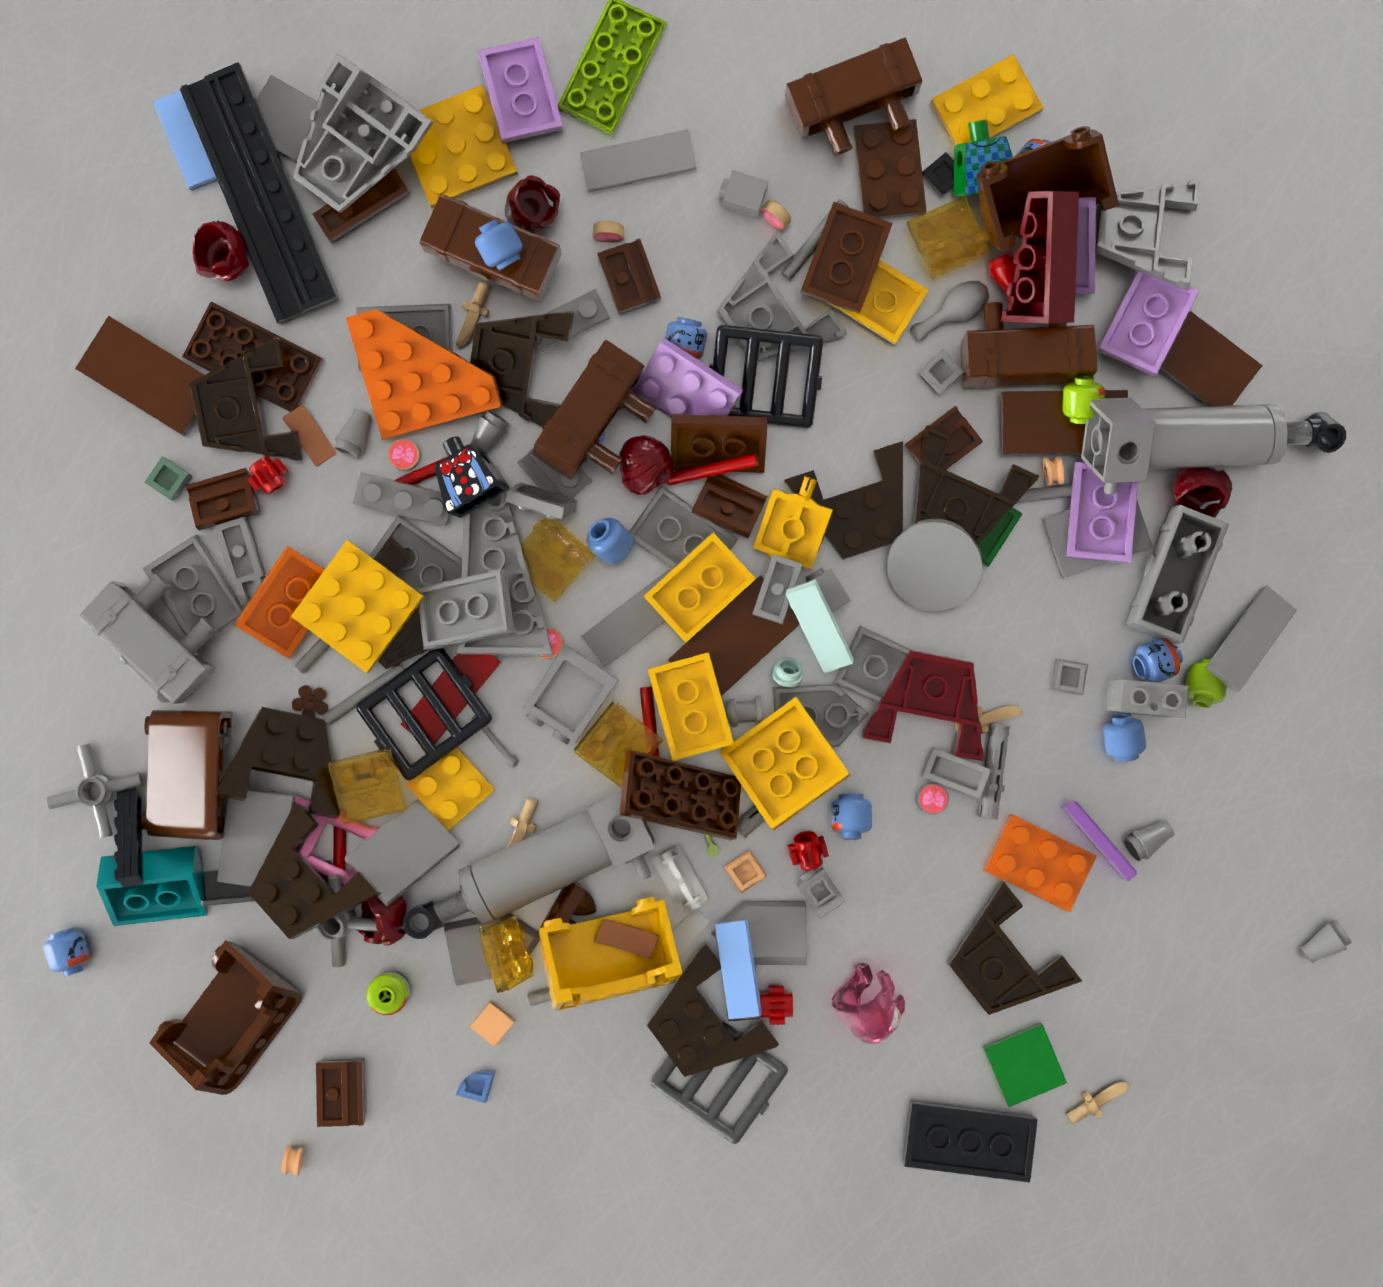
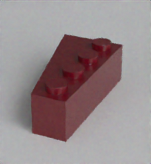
[1001,191,1079,324]

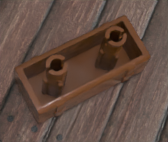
[785,37,922,156]
[419,193,562,302]
[960,302,1097,389]
[532,340,657,479]

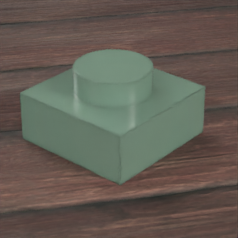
[145,456,191,501]

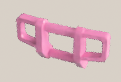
[294,795,379,885]

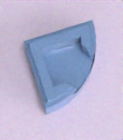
[456,1070,496,1103]

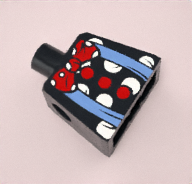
[435,436,510,518]

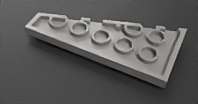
[458,466,554,656]

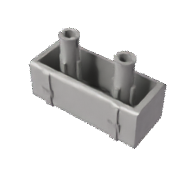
[1125,505,1229,644]
[79,574,217,704]

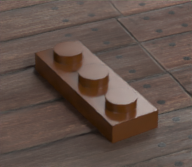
[312,168,410,243]

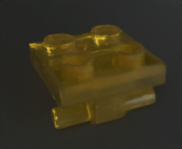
[906,196,990,280]
[522,517,595,602]
[574,701,663,788]
[328,747,406,825]
[479,915,534,993]

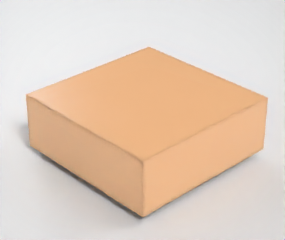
[723,849,767,893]
[470,1001,515,1047]

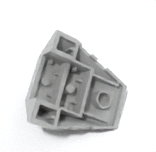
[293,53,434,213]

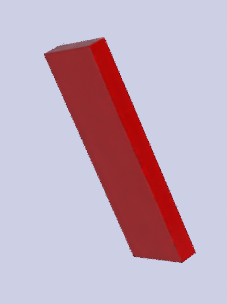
[400,653,501,744]

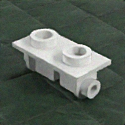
[652,844,709,914]

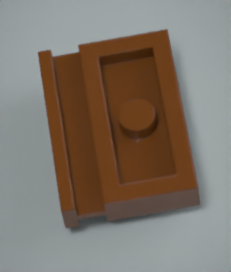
[597,238,661,314]
[905,405,983,470]
[185,468,259,531]
[692,474,768,538]
[316,1060,365,1127]

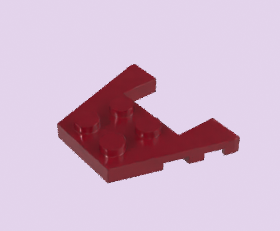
[862,650,984,761]

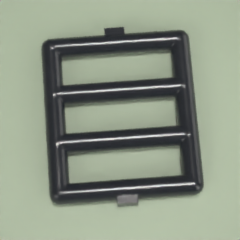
[709,325,823,428]
[356,648,492,781]

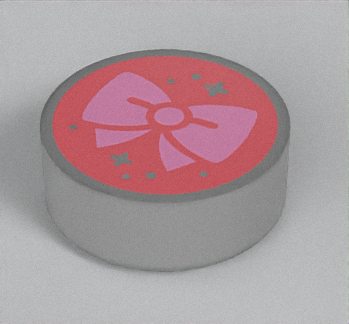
[917,783,949,815]

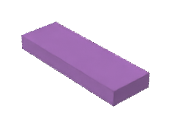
[1061,800,1137,881]

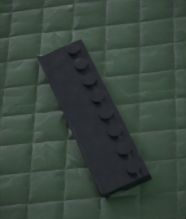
[180,62,338,324]

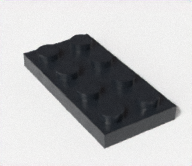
[903,1101,1038,1183]

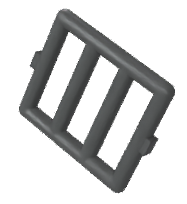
[651,1020,788,1144]

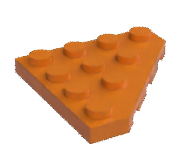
[346,309,503,440]

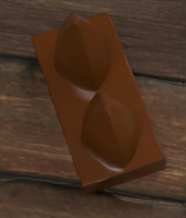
[538,882,597,934]

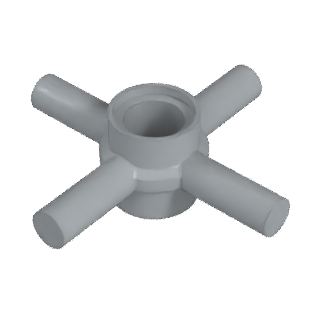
[47,744,143,839]
[317,874,377,967]

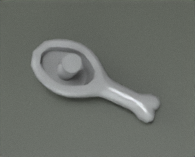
[911,281,989,341]

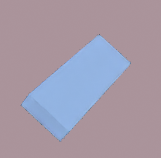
[153,91,217,190]
[715,919,762,1019]

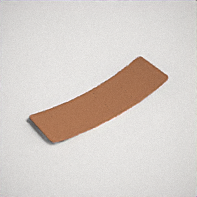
[283,405,336,466]
[595,919,658,959]

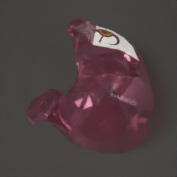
[832,963,905,1044]

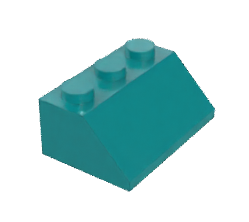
[96,846,208,926]

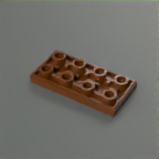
[182,302,324,412]
[1160,311,1263,406]
[75,315,204,436]
[1001,390,1128,455]
[668,575,800,696]
[619,750,741,840]

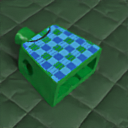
[954,120,1013,197]

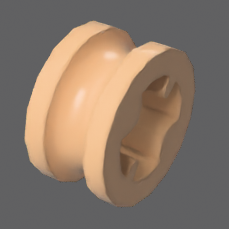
[1042,456,1064,486]
[282,1145,304,1176]

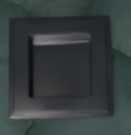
[922,152,954,198]

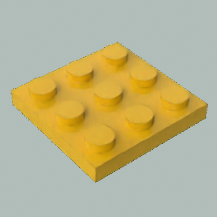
[410,85,518,208]
[291,540,425,673]
[719,697,851,830]

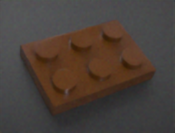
[853,119,927,219]
[800,202,893,314]
[671,414,767,473]

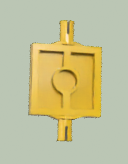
[753,476,834,570]

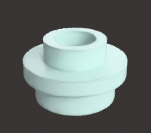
[772,658,803,687]

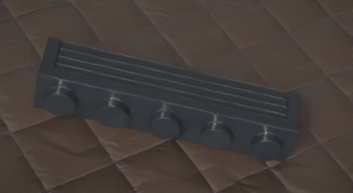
[114,788,143,888]

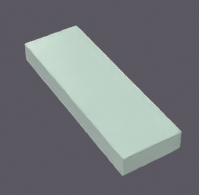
[786,579,854,673]

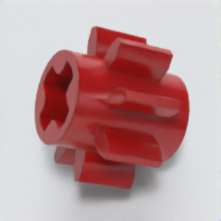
[247,456,288,495]
[788,831,829,871]
[760,986,793,1025]

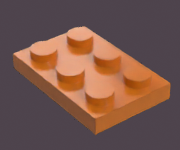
[234,545,325,659]
[983,814,1097,912]

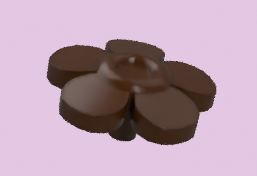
[292,685,328,718]

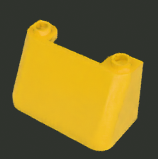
[539,897,683,1011]

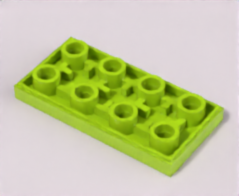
[557,0,667,136]

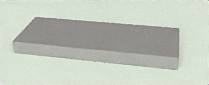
[580,129,696,192]
[581,569,671,667]
[1205,585,1297,693]

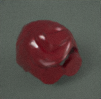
[505,175,561,233]
[192,220,249,282]
[619,435,673,495]
[1172,467,1233,518]
[357,895,407,946]

